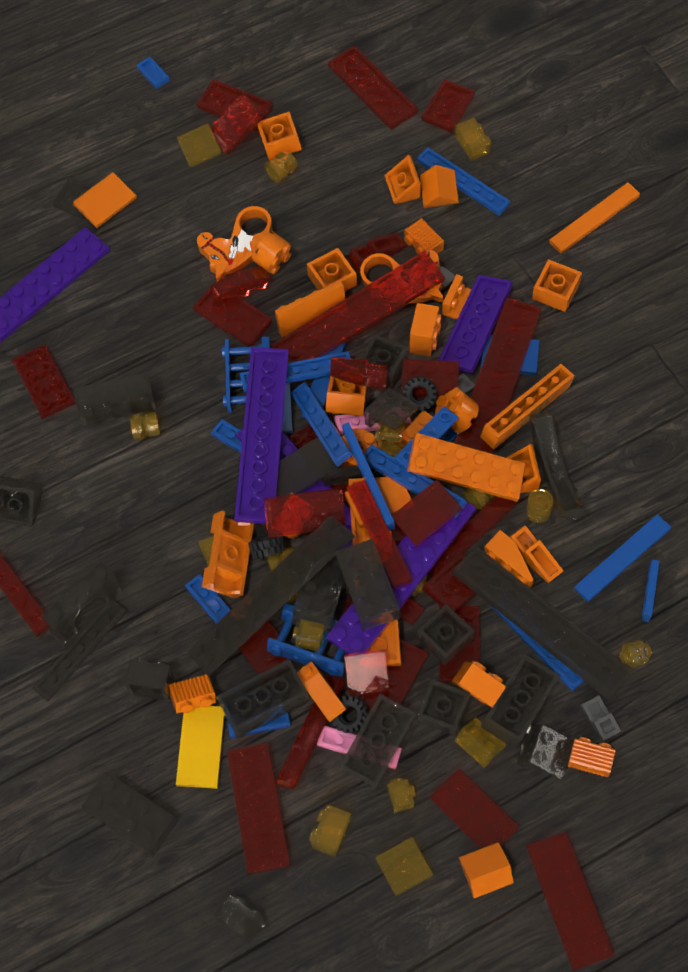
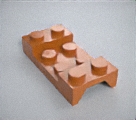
[202,511,254,599]

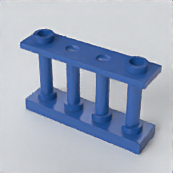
[222,337,270,413]
[394,406,459,470]
[267,603,345,677]

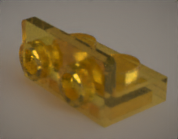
[375,416,407,449]
[455,718,506,768]

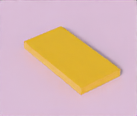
[176,706,225,789]

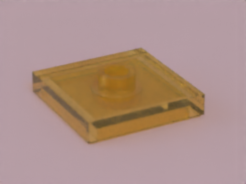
[177,123,221,167]
[375,837,433,896]

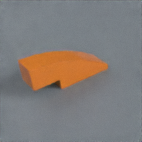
[510,525,563,583]

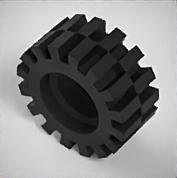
[402,376,437,411]
[248,533,286,559]
[332,695,370,733]

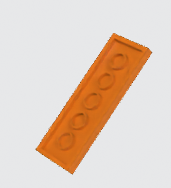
[407,433,525,501]

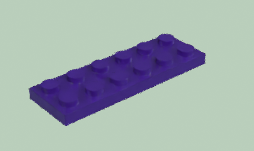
[438,275,513,374]

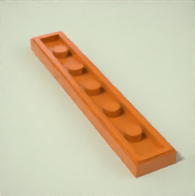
[549,183,640,254]

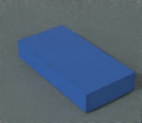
[137,57,170,89]

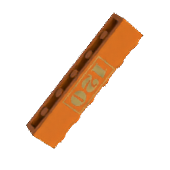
[480,364,575,450]

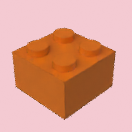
[257,112,302,160]
[307,248,357,292]
[532,259,582,312]
[409,303,442,357]
[325,374,368,417]
[452,661,506,707]

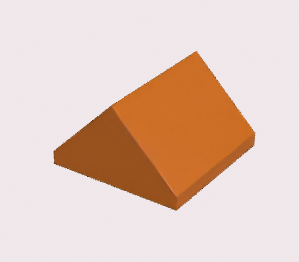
[385,155,421,204]
[420,165,459,208]
[506,444,541,493]
[459,842,514,898]

